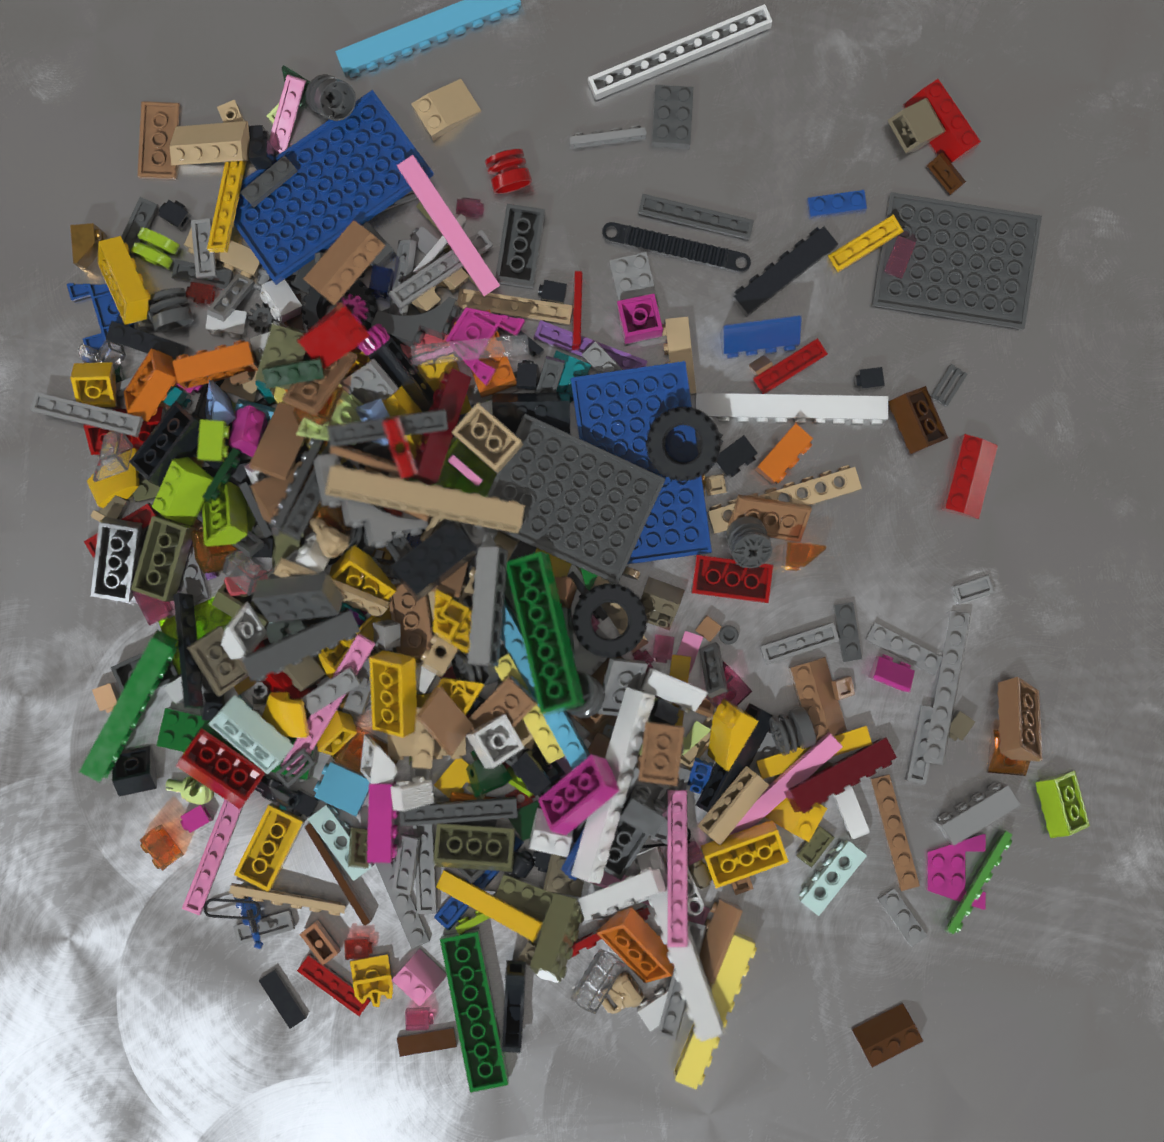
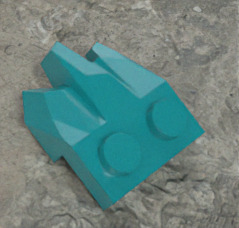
[553,350,591,403]

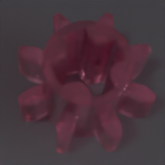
[632,649,655,671]

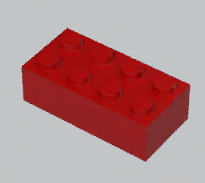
[691,555,773,603]

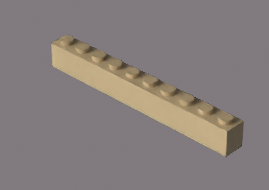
[325,465,525,533]

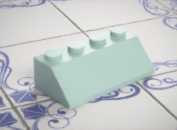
[209,695,294,774]

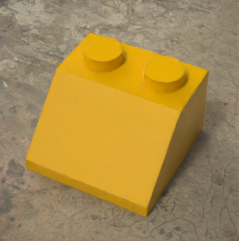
[70,362,116,407]

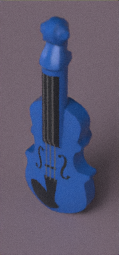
[234,896,263,950]

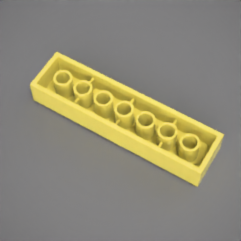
[673,931,757,1089]

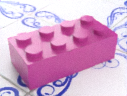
[538,755,620,835]
[367,781,399,863]

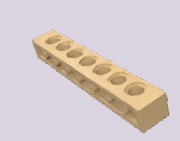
[707,465,862,534]
[421,531,518,677]

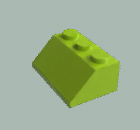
[152,457,214,526]
[202,482,248,546]
[1035,770,1090,838]

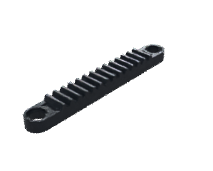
[602,222,751,273]

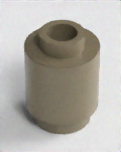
[688,859,712,889]

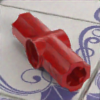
[382,416,417,478]

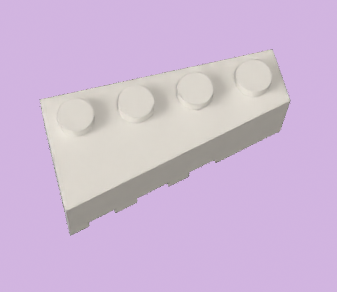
[578,867,667,921]

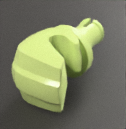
[166,777,215,805]

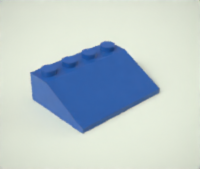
[720,315,801,359]

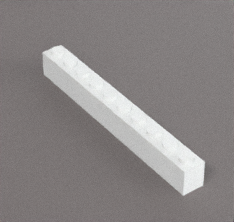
[588,4,773,101]
[695,393,888,424]
[571,687,655,884]
[635,847,726,1041]

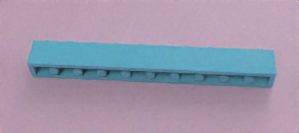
[335,0,522,77]
[501,597,590,770]

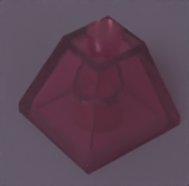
[706,661,752,709]

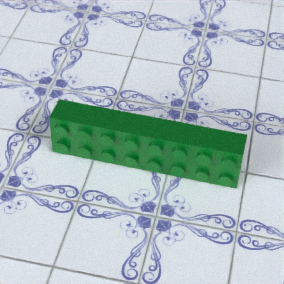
[506,552,585,715]
[79,629,178,783]
[156,707,317,780]
[440,929,509,1093]

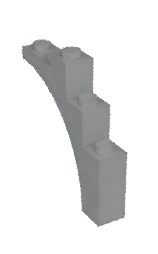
[313,454,428,548]

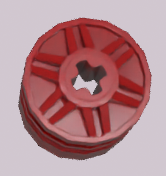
[485,149,532,194]

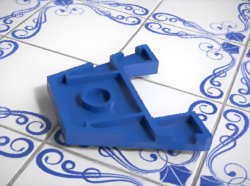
[66,283,135,356]

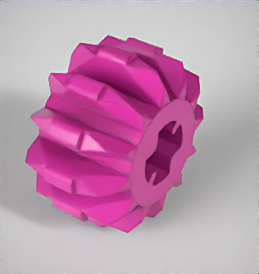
[336,294,368,325]
[358,324,389,355]

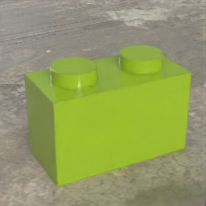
[198,420,229,462]

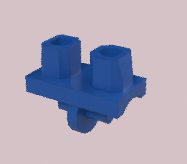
[687,757,714,794]

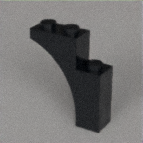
[502,960,526,1053]

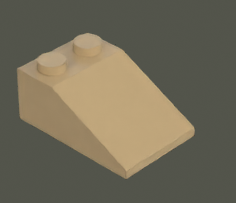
[411,79,481,141]

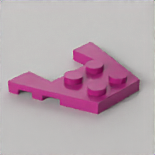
[446,307,525,386]
[927,833,986,910]

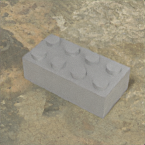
[936,782,1021,846]

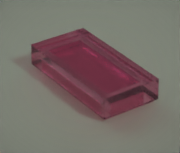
[884,236,916,279]

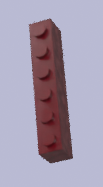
[409,368,472,486]
[784,737,897,814]

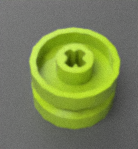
[130,227,180,270]

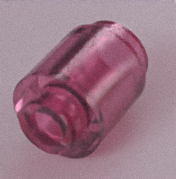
[456,197,484,218]

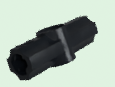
[254,775,299,809]

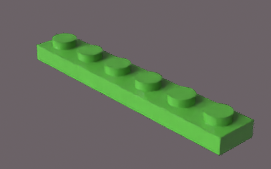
[944,831,1012,934]

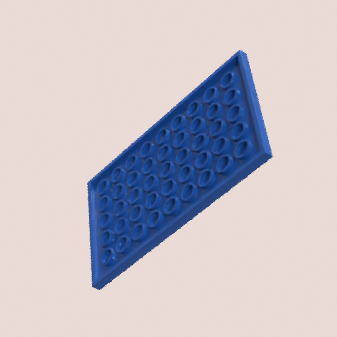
[216,90,434,285]
[571,361,712,564]

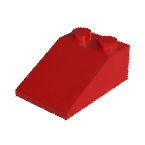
[297,302,370,370]

